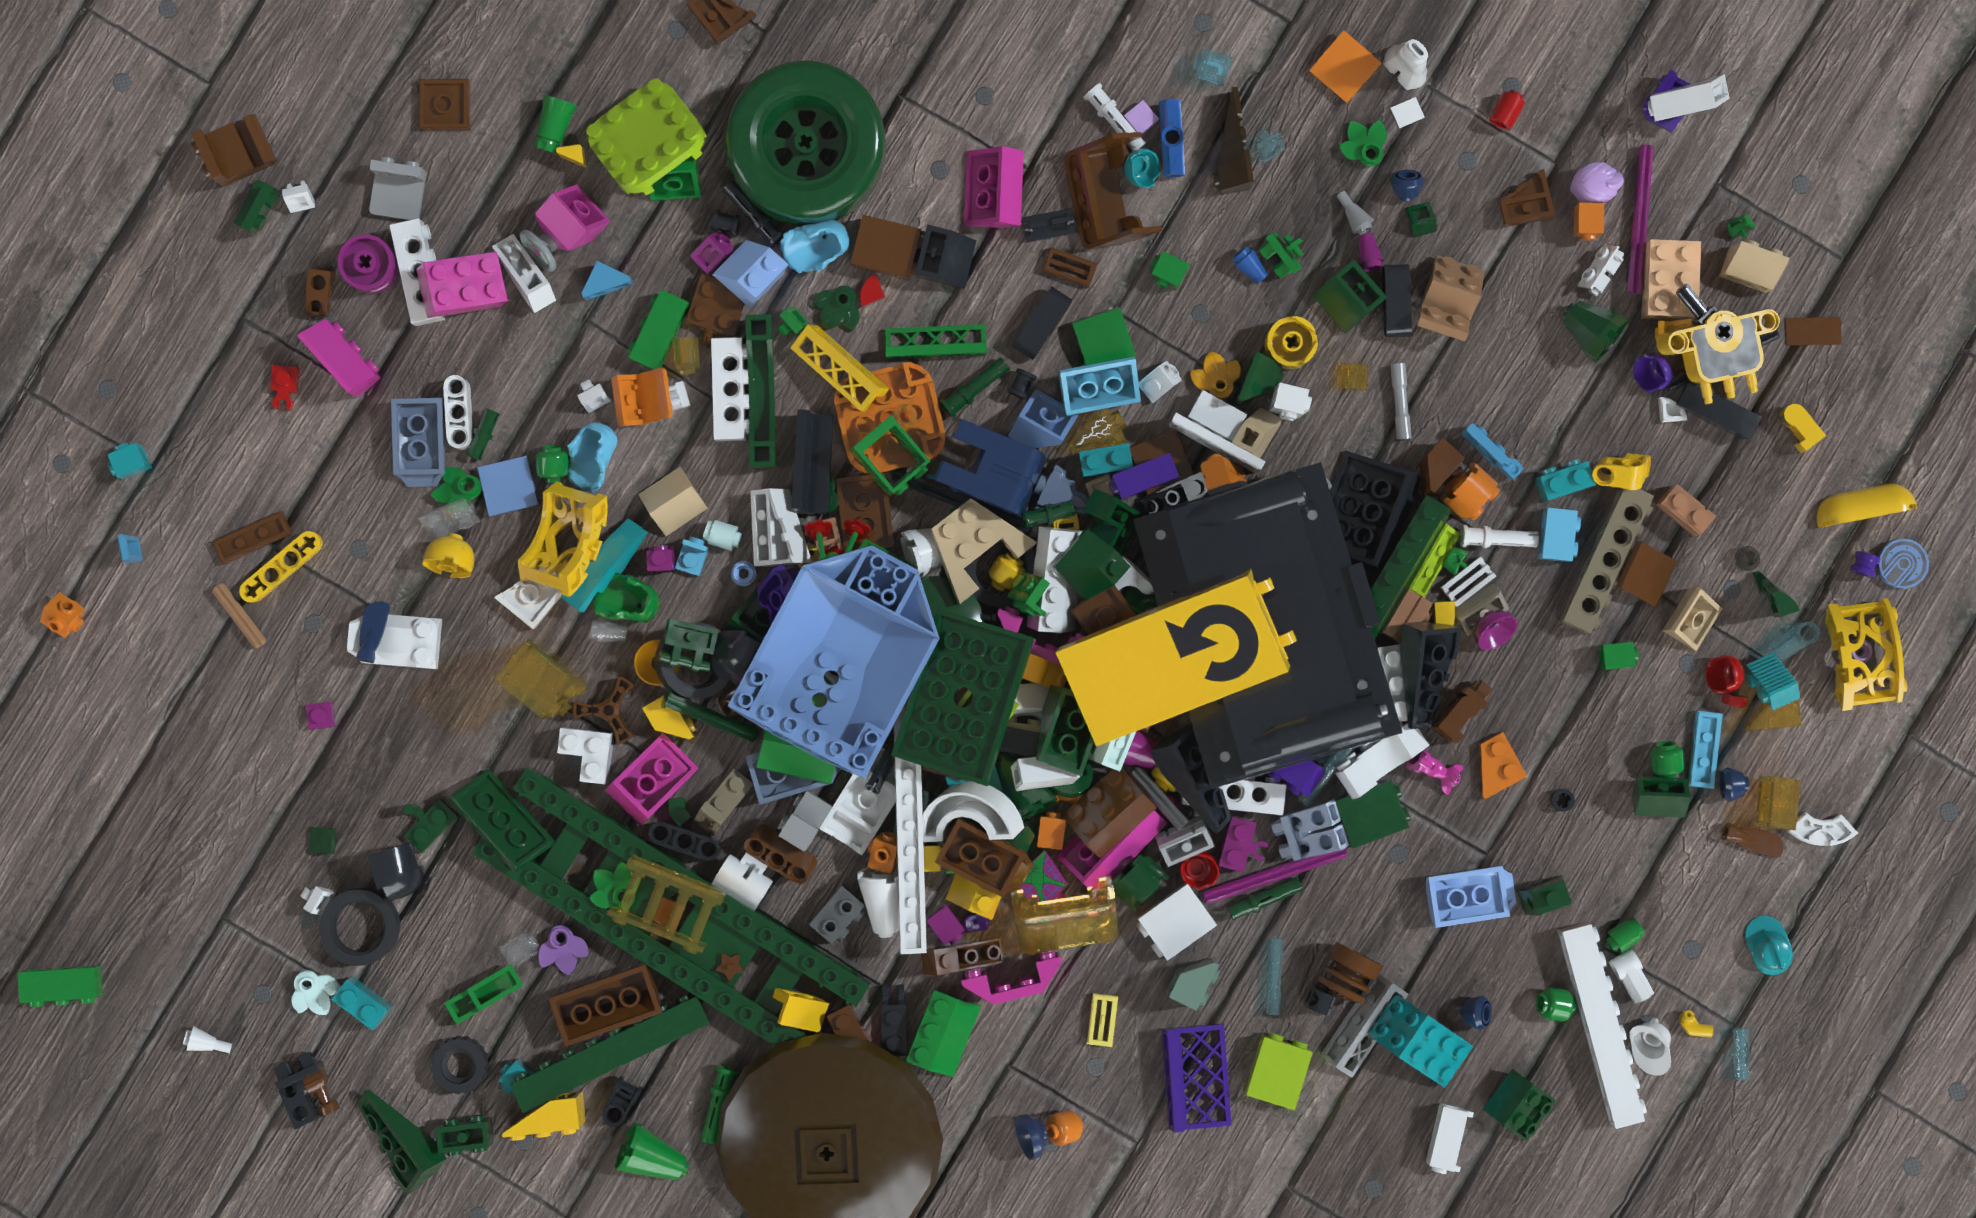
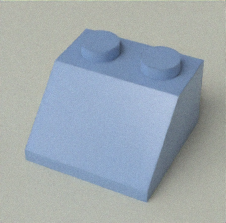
[713,240,788,309]

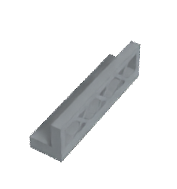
[1320,975,1409,1077]

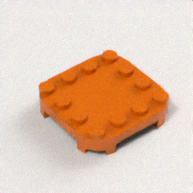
[834,362,945,474]

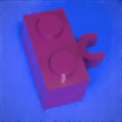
[1217,816,1268,872]

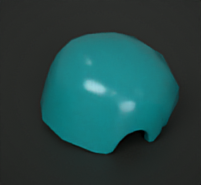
[1124,148,1161,188]

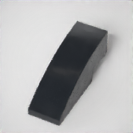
[1676,382,1762,440]

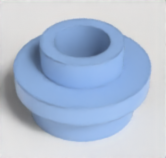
[731,561,756,586]

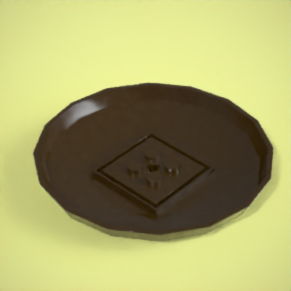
[715,1033,943,1218]

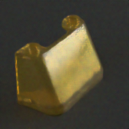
[1010,876,1119,955]

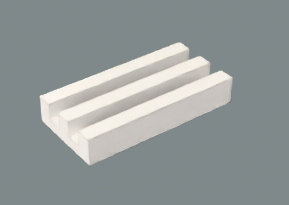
[1440,556,1496,607]

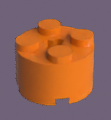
[1440,462,1500,520]

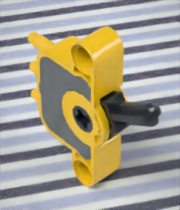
[1657,284,1780,404]

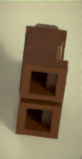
[1430,679,1492,744]

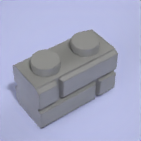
[1155,816,1215,867]

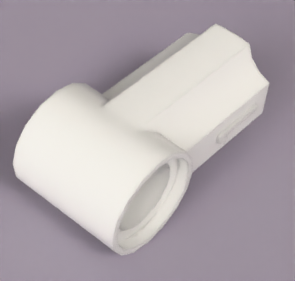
[1609,949,1654,1004]

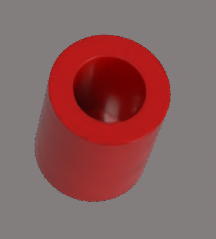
[1489,90,1525,131]

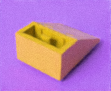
[502,1091,586,1141]

